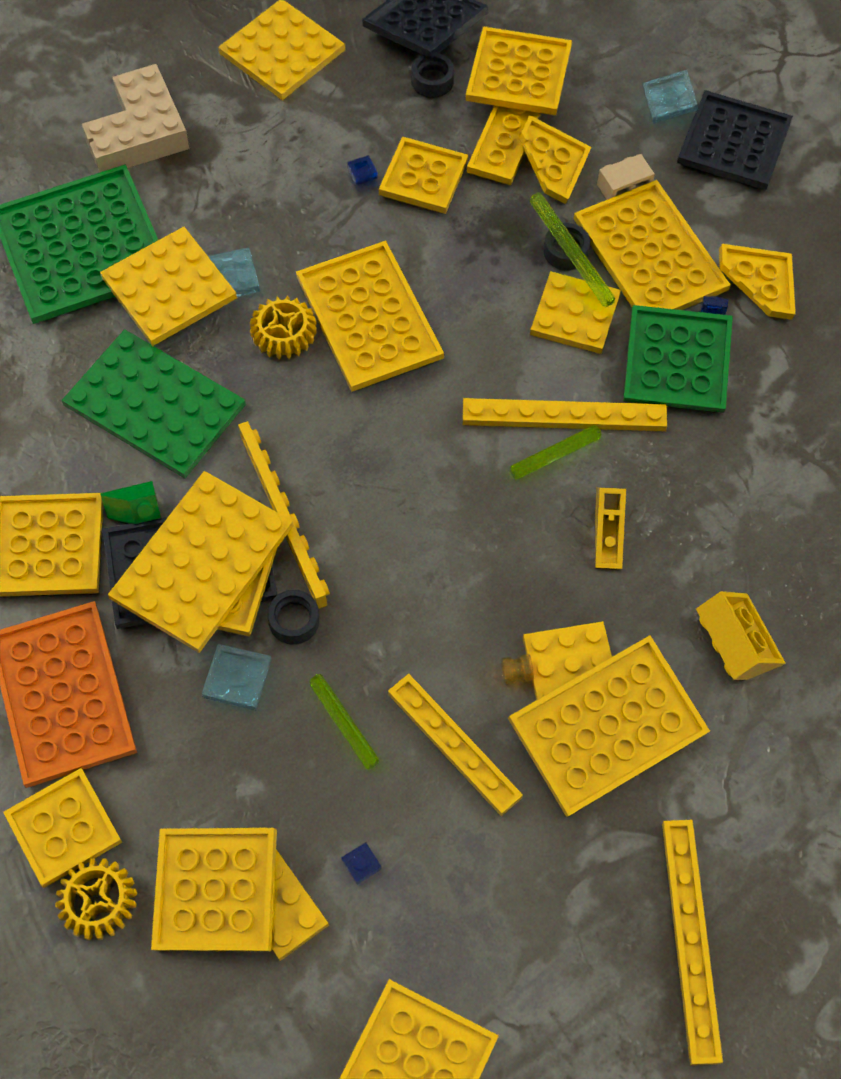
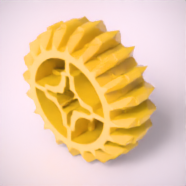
[250,295,317,360]
[55,858,137,940]

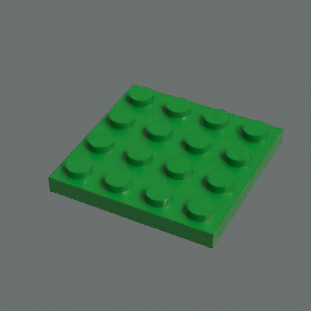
[623,305,733,413]

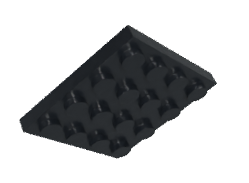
[362,0,488,59]
[677,90,793,190]

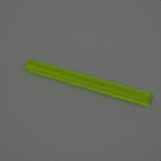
[530,192,615,307]

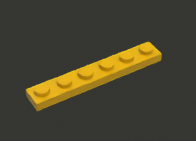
[388,674,523,817]

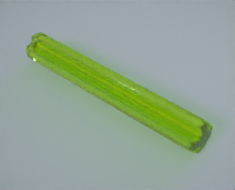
[510,425,602,479]
[309,674,379,769]

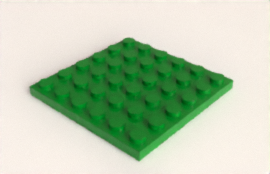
[0,164,158,324]

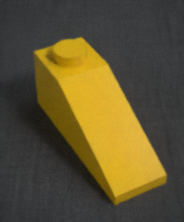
[595,487,626,569]

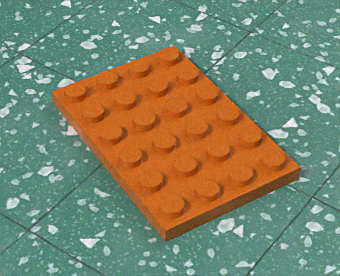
[0,601,137,788]

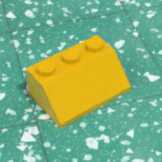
[696,591,786,680]

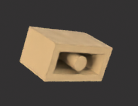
[597,154,655,200]

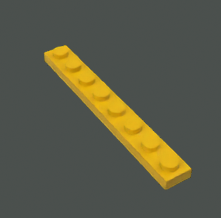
[463,398,667,431]
[238,421,330,609]
[662,820,723,1066]

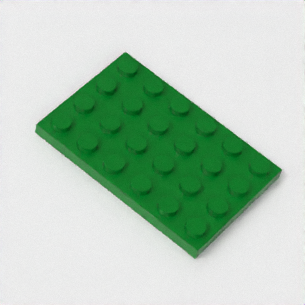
[62,329,246,479]

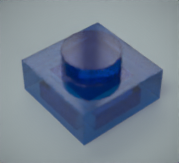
[347,155,378,185]
[699,296,728,315]
[341,842,382,885]

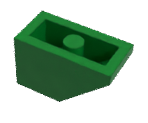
[100,481,161,524]

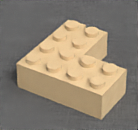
[82,64,189,173]

